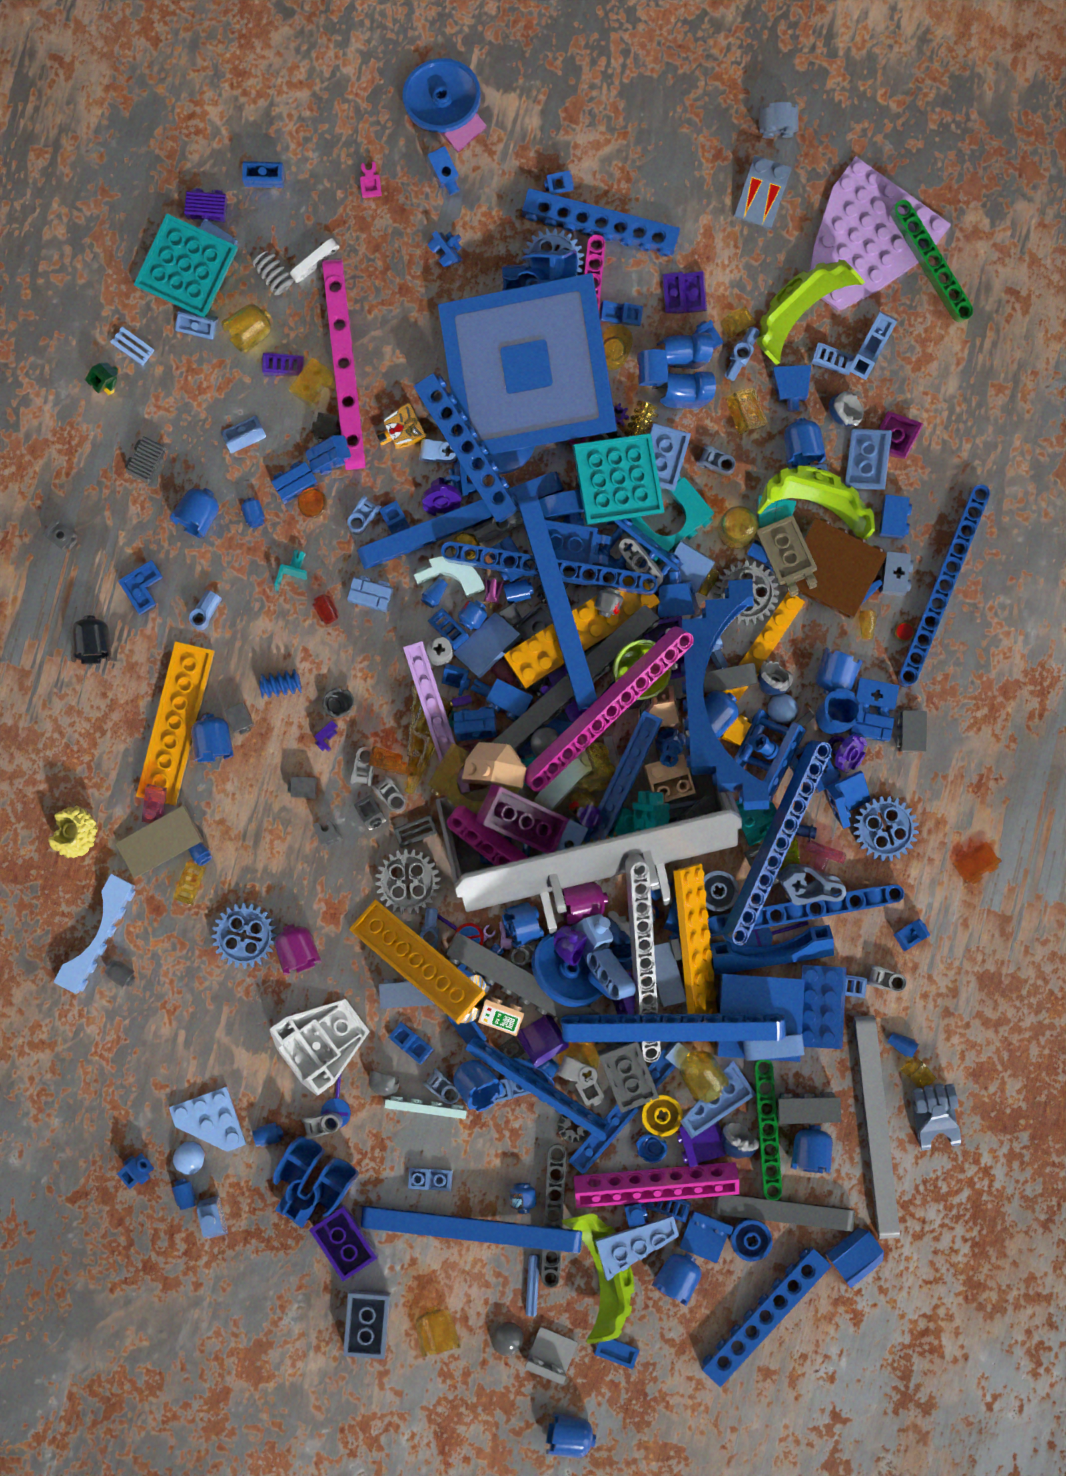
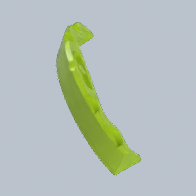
[757,259,865,366]
[757,466,875,540]
[562,1214,634,1344]

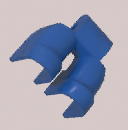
[502,250,578,291]
[637,332,716,409]
[273,1136,359,1228]

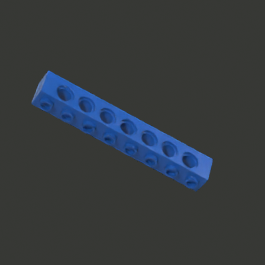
[522,188,680,257]
[413,373,519,523]
[701,1246,832,1387]

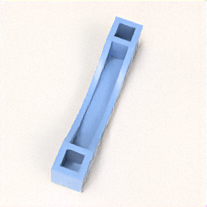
[54,874,136,993]

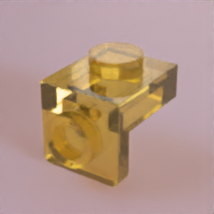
[721,307,756,339]
[900,1056,937,1091]

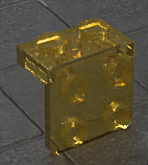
[577,742,616,792]

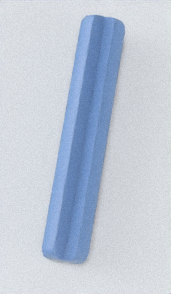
[526,1254,540,1316]

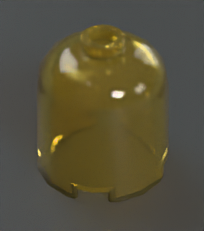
[221,304,271,354]
[717,506,758,549]
[680,1050,729,1103]
[415,1306,461,1357]

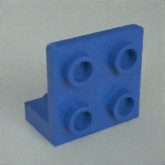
[826,771,871,829]
[679,1210,733,1263]

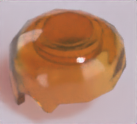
[298,488,328,518]

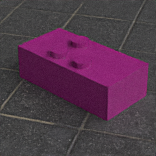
[475,783,570,854]

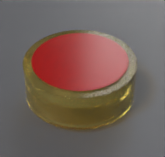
[894,622,915,642]

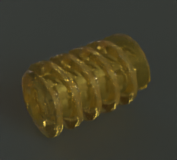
[624,401,659,437]

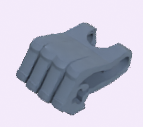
[777,864,846,905]
[911,1084,961,1151]

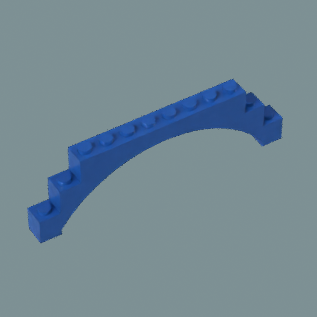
[680,579,769,810]

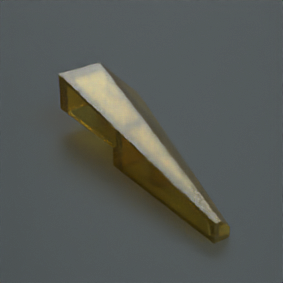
[405,687,453,794]

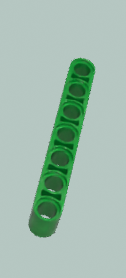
[890,200,974,322]
[753,1060,782,1201]

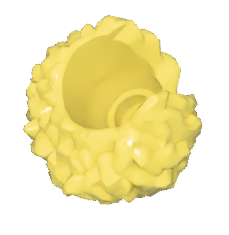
[48,806,98,858]

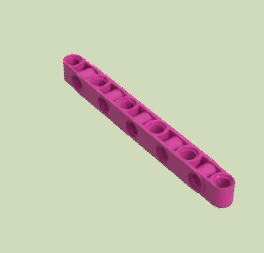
[322,259,366,470]

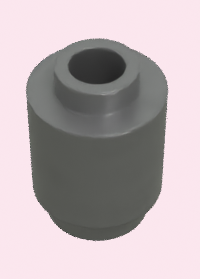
[105,960,136,989]

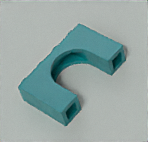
[624,477,715,565]

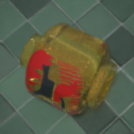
[569,791,599,820]

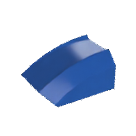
[824,1228,884,1288]

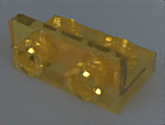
[726,387,768,435]

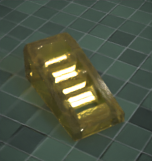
[173,861,207,906]

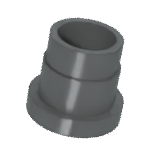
[498,602,522,626]

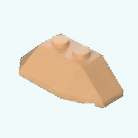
[462,742,526,788]

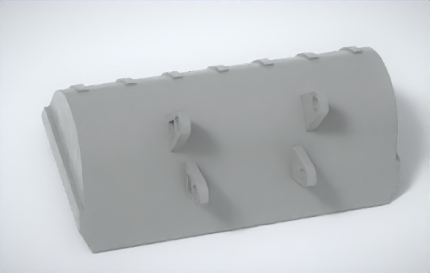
[436,716,741,933]

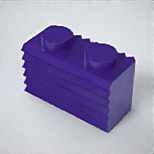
[184,188,228,222]

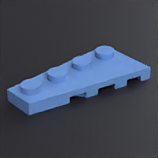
[680,1061,756,1139]
[595,1215,679,1281]

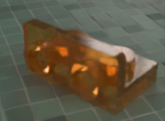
[368,746,414,776]
[952,841,1002,884]

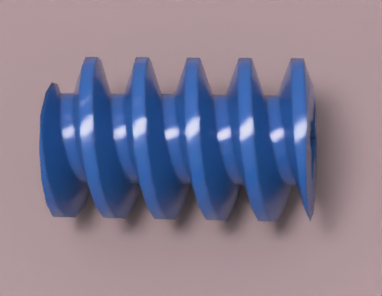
[259,669,302,699]

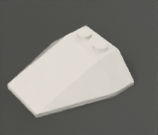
[269,999,370,1096]

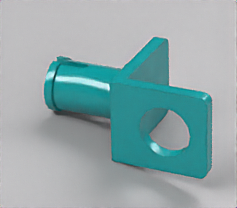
[274,550,308,591]

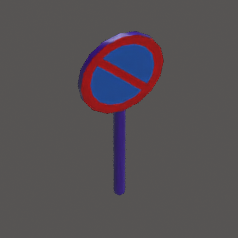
[427,907,484,946]

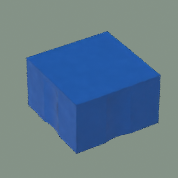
[714,974,805,1062]

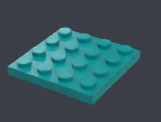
[134,213,238,318]
[572,433,664,525]

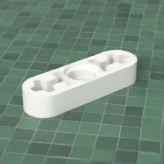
[289,238,339,283]

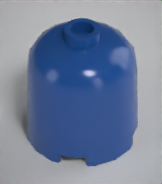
[784,418,826,467]
[169,488,219,538]
[815,647,863,695]
[815,689,863,735]
[704,690,739,739]
[191,714,234,762]
[453,1060,504,1112]
[790,1125,833,1174]
[651,1253,702,1306]
[546,1412,596,1458]

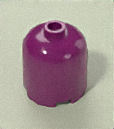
[561,882,608,925]
[275,924,322,975]

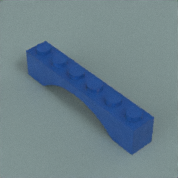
[710,925,834,975]

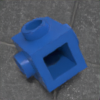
[117,1153,155,1189]

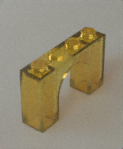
[427,743,521,815]

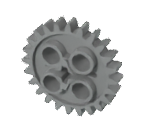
[714,560,779,625]
[375,849,441,914]

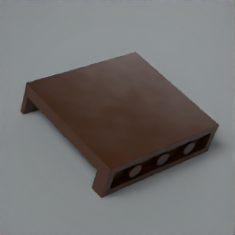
[782,518,887,620]

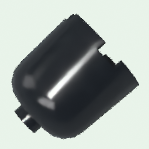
[71,615,112,665]

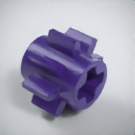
[614,403,629,427]
[577,804,604,829]

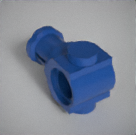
[655,728,686,767]

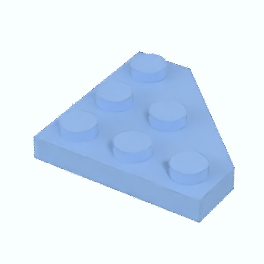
[169,1087,247,1152]

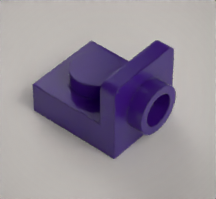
[314,721,339,752]

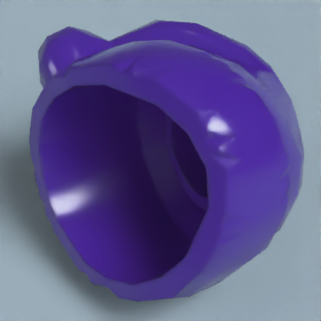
[553,926,588,966]

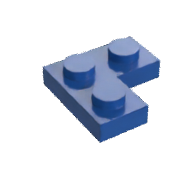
[118,560,163,615]

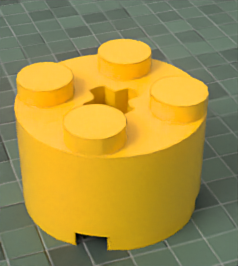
[641,1094,683,1137]

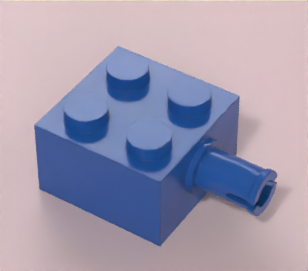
[470,679,533,722]

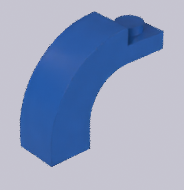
[539,490,584,521]

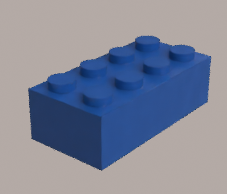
[802,965,847,1049]

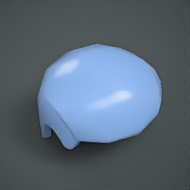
[767,694,799,725]
[173,1142,205,1175]

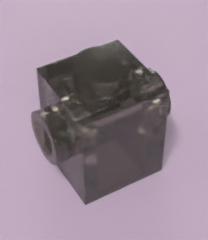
[311,412,341,443]

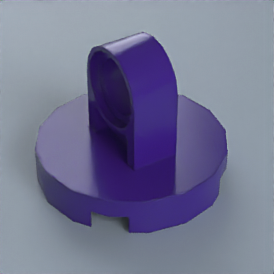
[422,477,462,516]
[828,734,867,773]

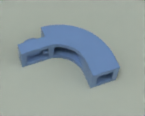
[849,311,898,380]

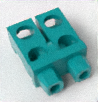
[632,790,670,833]

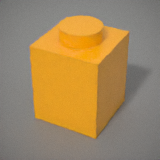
[722,714,751,747]

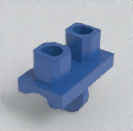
[427,231,462,267]
[444,460,477,499]

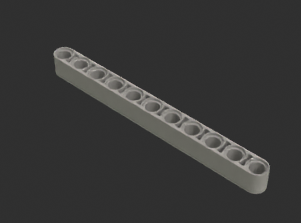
[626,854,661,1062]
[853,1015,900,1239]

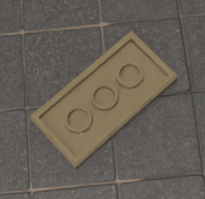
[116,805,203,878]

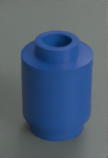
[241,497,265,528]
[252,1122,284,1147]
[171,1178,197,1210]

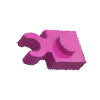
[360,162,382,198]

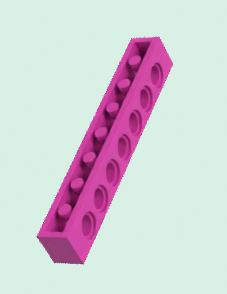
[574,1162,739,1208]

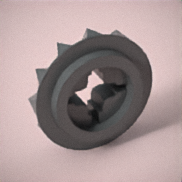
[558,1114,589,1143]

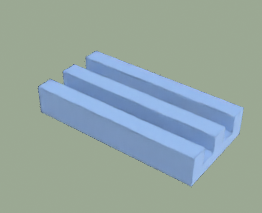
[110,327,154,366]

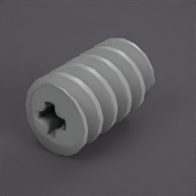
[252,251,294,295]
[427,637,453,666]

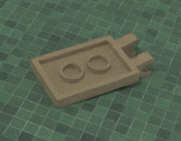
[756,515,817,597]

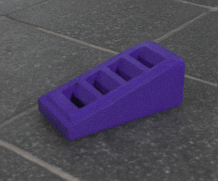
[262,353,304,376]

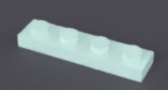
[385,1096,467,1119]

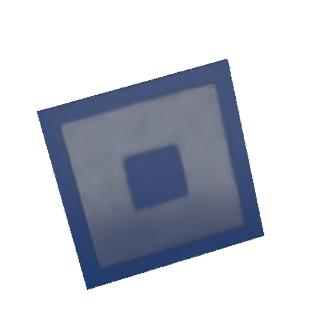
[438,273,617,455]

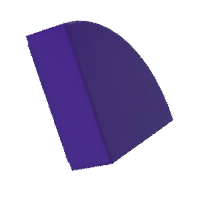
[451,695,472,708]

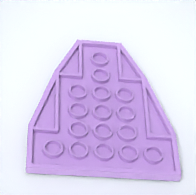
[810,157,951,311]

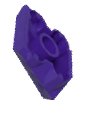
[517,1014,569,1067]

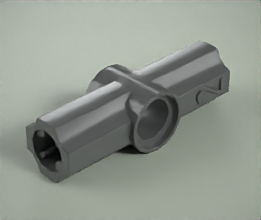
[473,510,523,544]

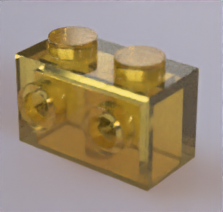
[289,357,333,407]

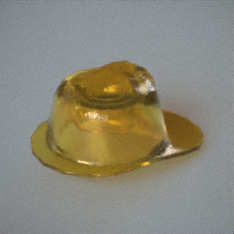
[602,324,633,370]

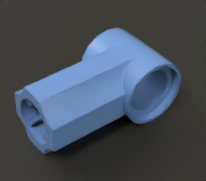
[189,590,222,631]

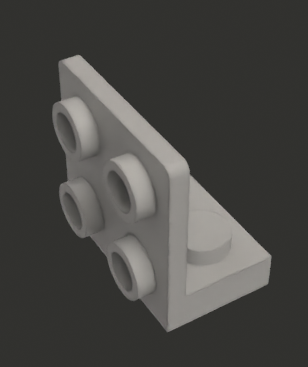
[525,1327,578,1385]

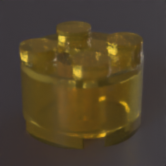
[558,1042,599,1079]

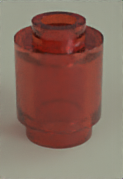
[312,594,339,625]

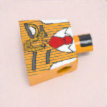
[376,403,426,449]

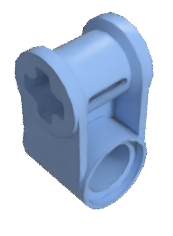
[419,439,457,463]

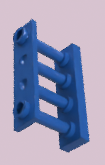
[598,518,683,598]
[734,708,806,802]

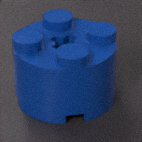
[502,902,544,948]
[730,1218,773,1262]

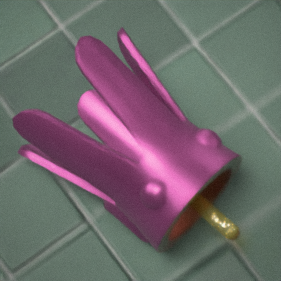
[484,578,505,608]

